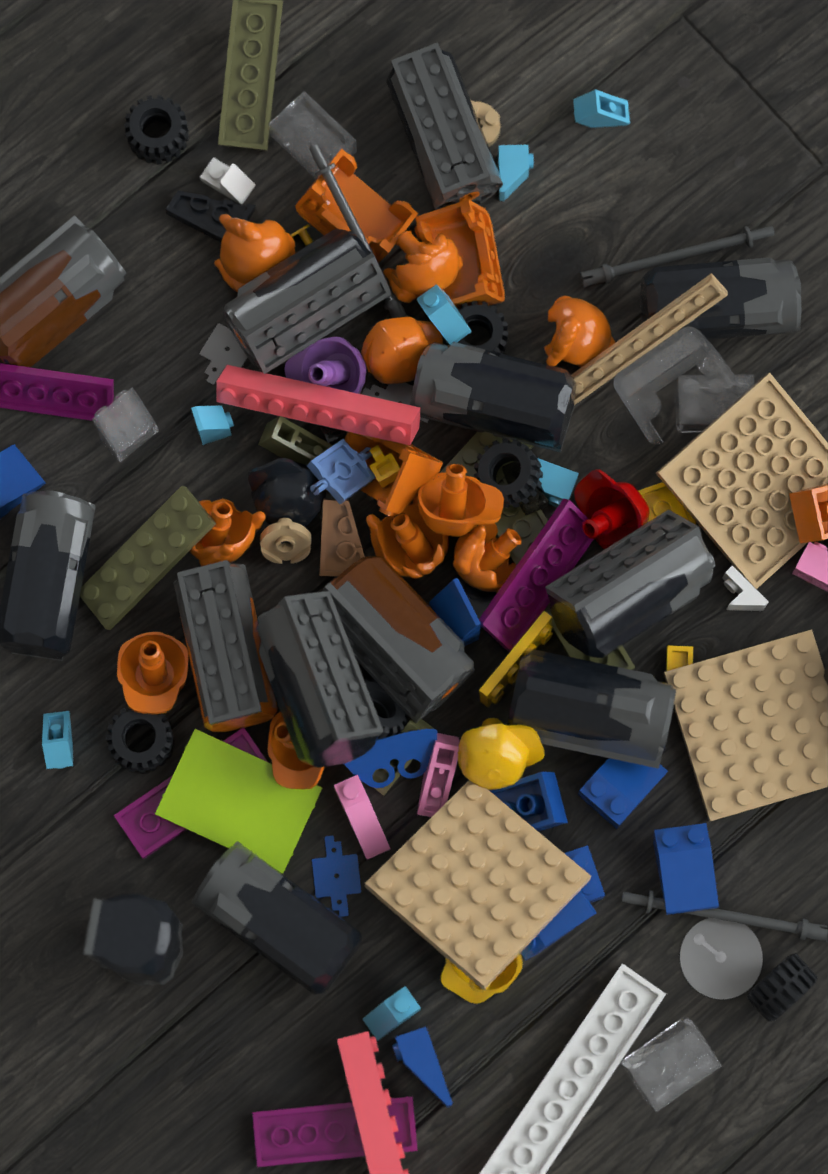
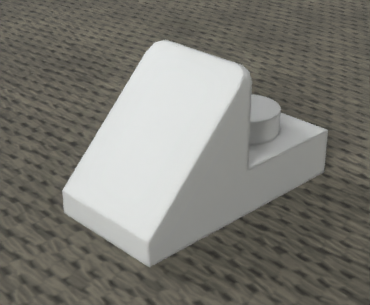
[200,157,255,205]
[723,566,769,611]

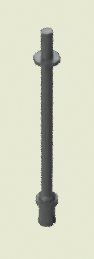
[309,144,408,318]
[580,226,775,288]
[622,890,828,943]

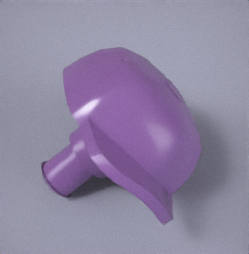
[284,337,366,394]

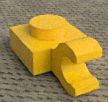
[369,445,400,488]

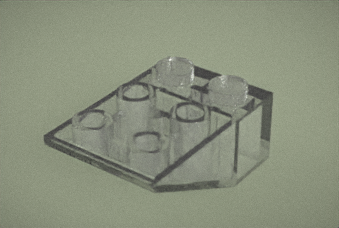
[92,388,159,462]

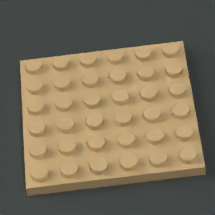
[656,373,828,589]
[663,630,828,822]
[365,780,591,990]

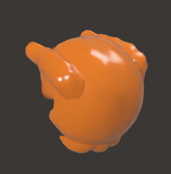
[214,214,295,292]
[383,231,463,303]
[544,296,616,368]
[366,496,449,579]
[189,498,266,566]
[453,523,522,593]

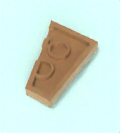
[319,498,365,576]

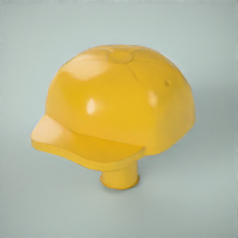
[457,718,545,790]
[441,953,523,1004]

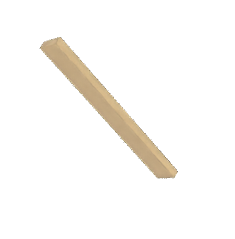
[572,273,728,405]

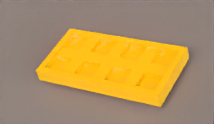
[479,611,553,707]

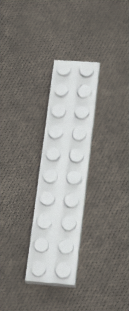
[480,964,666,1174]

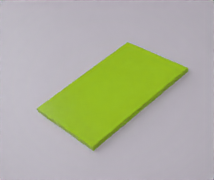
[155,729,322,873]

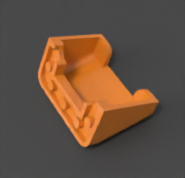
[296,149,418,263]
[415,199,505,310]
[344,432,443,517]

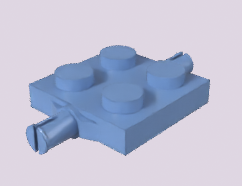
[307,439,376,504]

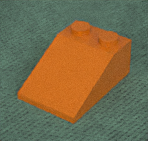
[789,484,828,544]

